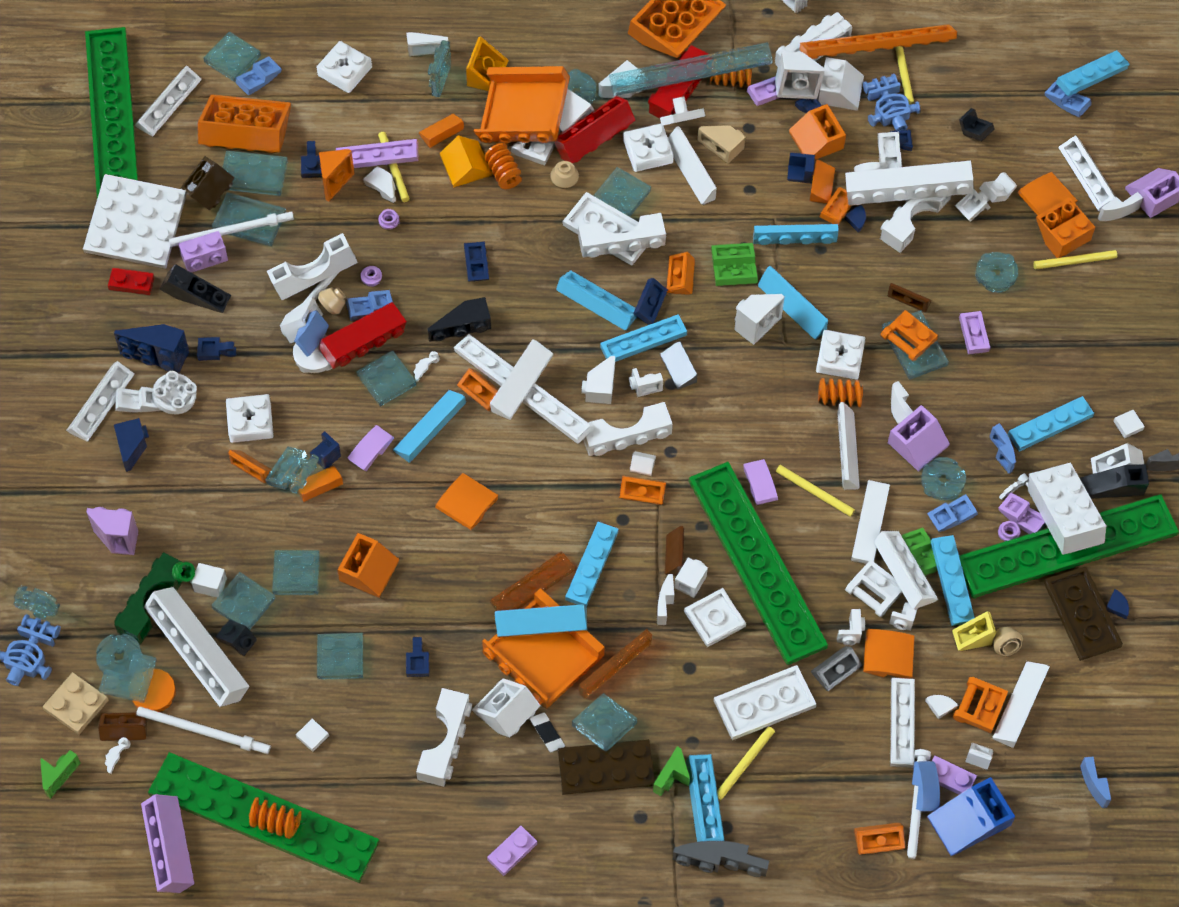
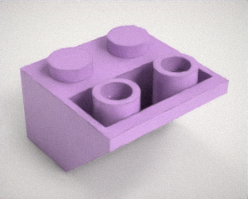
[1125,168,1179,218]
[888,405,950,472]
[87,507,138,555]

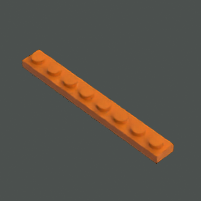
[800,24,957,59]

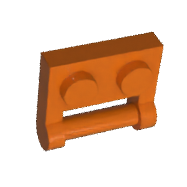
[880,310,938,362]
[953,677,1008,733]

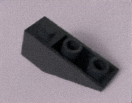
[160,264,231,313]
[427,297,491,342]
[1080,464,1149,499]

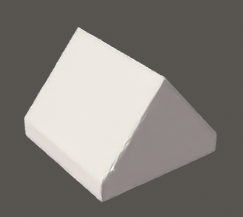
[630,451,656,476]
[965,743,993,769]

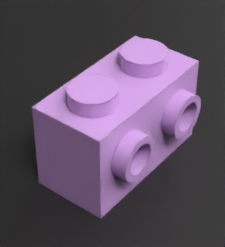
[179,231,228,272]

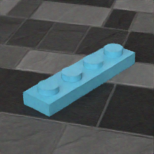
[1056,50,1129,97]
[753,224,838,245]
[600,314,687,362]
[1008,396,1094,452]
[565,522,618,607]
[930,535,975,626]

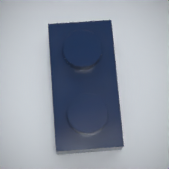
[633,278,668,325]

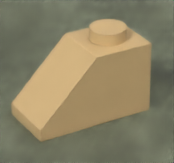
[698,126,746,163]

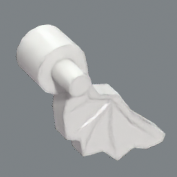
[413,351,440,382]
[999,473,1029,500]
[105,737,131,774]

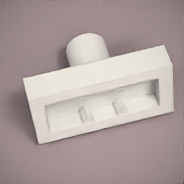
[660,96,705,126]

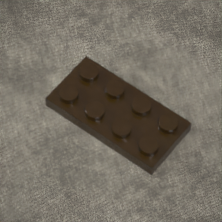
[1044,566,1123,661]
[558,739,655,795]

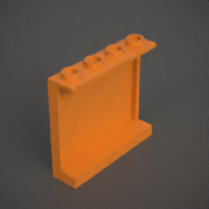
[474,66,570,143]
[482,588,605,709]

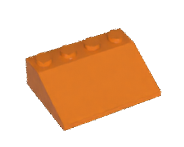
[628,0,726,58]
[198,94,291,153]

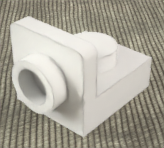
[979,172,1017,203]
[955,189,991,222]
[629,368,663,397]
[889,602,918,631]

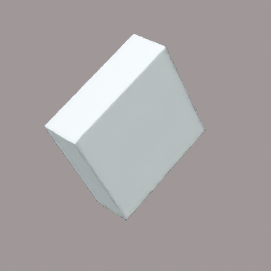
[1114,410,1145,438]
[296,719,329,752]

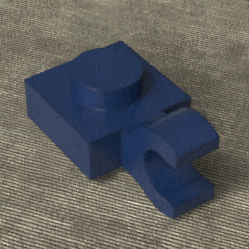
[301,141,322,178]
[197,337,236,361]
[406,637,429,677]

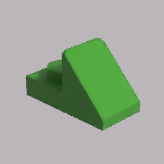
[653,746,690,796]
[40,750,81,799]

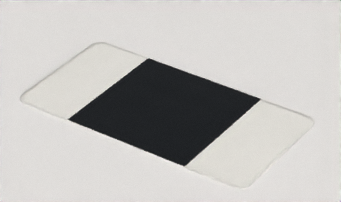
[530,713,565,752]

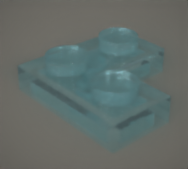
[99,653,157,703]

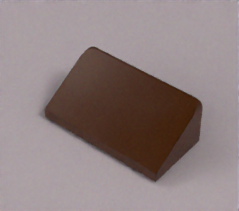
[887,283,932,312]
[665,526,684,576]
[98,712,147,741]

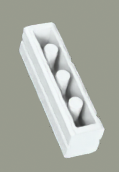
[775,12,852,67]

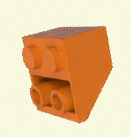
[789,104,846,160]
[1036,197,1095,258]
[338,533,399,598]

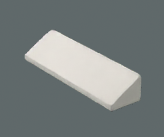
[134,66,202,137]
[668,126,717,205]
[1059,135,1116,211]
[490,340,553,420]
[66,361,134,441]
[838,402,860,490]
[874,531,938,609]
[992,662,1050,748]

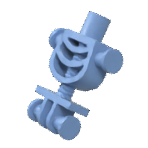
[863,74,920,130]
[0,614,61,686]

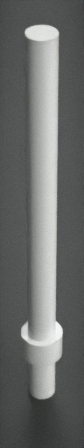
[169,212,294,247]
[137,706,271,754]

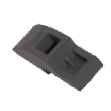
[672,841,769,877]

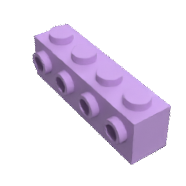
[141,794,194,893]

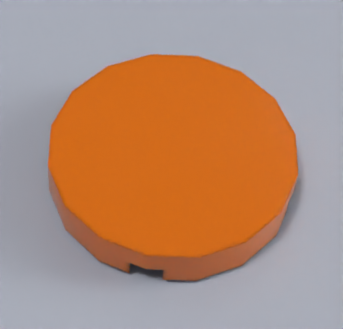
[129,668,176,712]

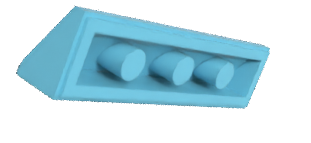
[758,266,828,339]
[556,270,637,330]
[393,390,466,463]
[495,605,587,637]
[686,754,725,842]

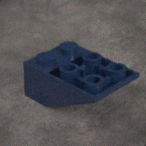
[114,324,189,373]

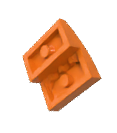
[1017,172,1078,216]
[435,473,498,530]
[863,629,915,679]

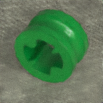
[172,562,195,582]

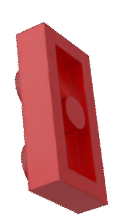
[108,268,155,295]

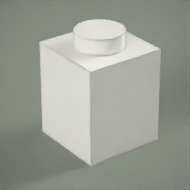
[674,558,708,598]
[190,563,227,598]

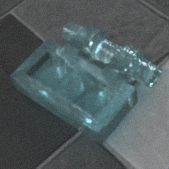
[265,447,319,494]

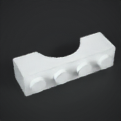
[880,195,951,253]
[578,213,666,258]
[267,233,358,300]
[583,402,673,456]
[416,688,472,787]

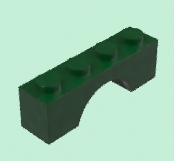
[114,552,186,645]

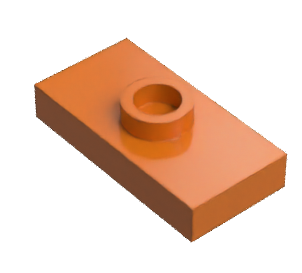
[820,187,852,225]

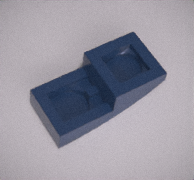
[464,241,489,282]

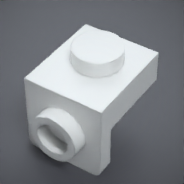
[837,609,865,645]

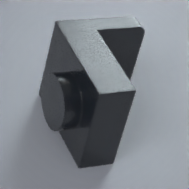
[959,108,995,142]
[216,620,257,656]

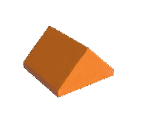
[319,149,355,202]

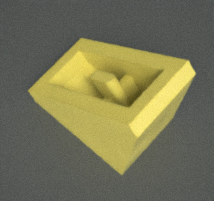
[952,611,996,651]

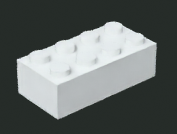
[1028,463,1106,555]

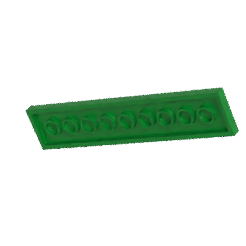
[85,27,138,199]
[689,462,828,666]
[959,494,1179,598]
[148,752,379,884]

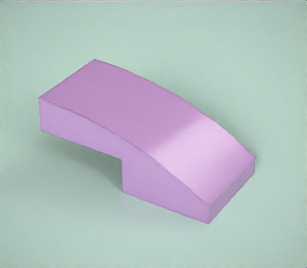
[348,425,394,472]
[743,459,778,505]
[999,493,1046,534]

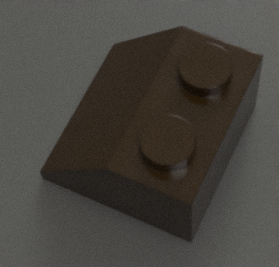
[180,156,235,211]

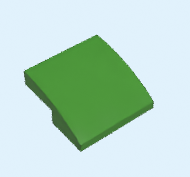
[711,243,758,286]
[901,528,938,576]

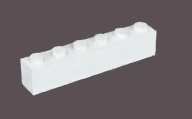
[845,161,974,205]
[144,587,250,707]

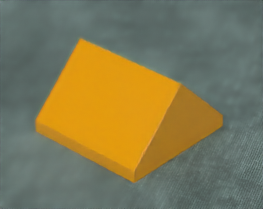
[466,37,509,91]
[440,135,492,188]

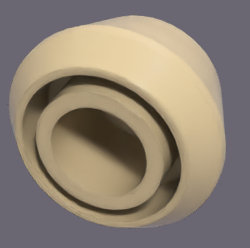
[551,161,579,188]
[318,287,346,315]
[993,627,1023,656]

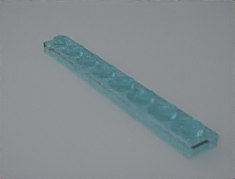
[609,42,773,96]

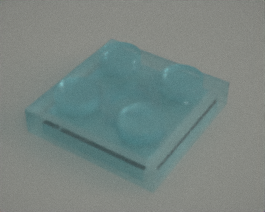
[203,32,261,82]
[428,40,451,98]
[594,167,651,217]
[357,350,416,406]
[272,550,320,595]
[211,572,276,630]
[317,633,363,680]
[572,693,637,751]

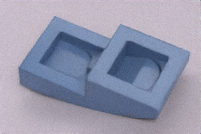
[236,57,282,95]
[1045,80,1091,117]
[346,290,393,321]
[294,310,329,357]
[989,423,1016,474]
[927,494,978,532]
[1080,757,1111,808]
[912,761,940,811]

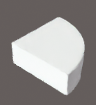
[925,695,958,719]

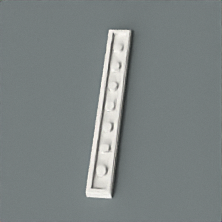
[454,334,593,444]

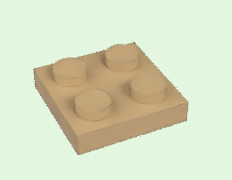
[43,672,109,735]

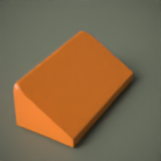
[419,114,464,148]
[810,159,835,204]
[667,252,695,295]
[457,368,499,411]
[228,450,274,483]
[294,465,343,502]
[619,475,666,505]
[854,823,905,855]

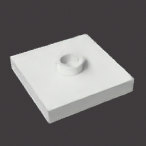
[684,588,746,647]

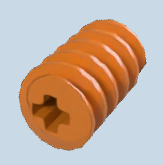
[710,59,752,88]
[485,143,522,190]
[818,378,863,408]
[249,797,302,839]

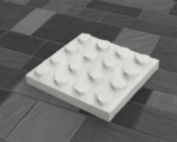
[83,174,187,269]

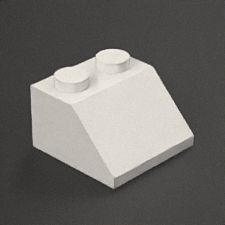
[775,51,825,99]
[818,57,864,111]
[735,294,785,345]
[472,678,541,738]

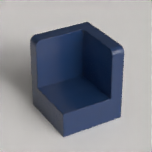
[787,153,815,183]
[310,431,341,469]

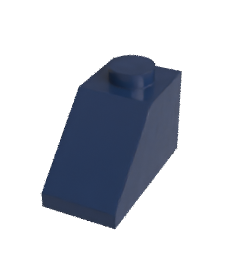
[114,418,149,472]

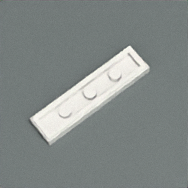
[851,480,890,564]
[890,678,915,768]

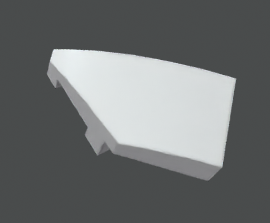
[363,166,396,203]
[891,381,913,424]

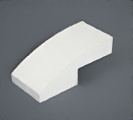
[878,132,902,169]
[1098,192,1143,221]
[116,387,161,412]
[657,574,674,625]

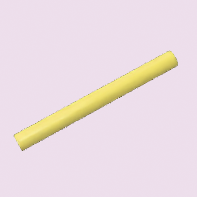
[895,46,914,105]
[378,132,410,202]
[1033,250,1117,270]
[776,465,855,517]
[717,726,775,801]

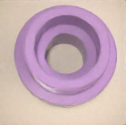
[378,209,399,229]
[361,266,382,287]
[998,521,1021,541]

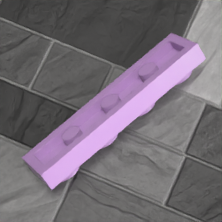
[336,139,418,168]

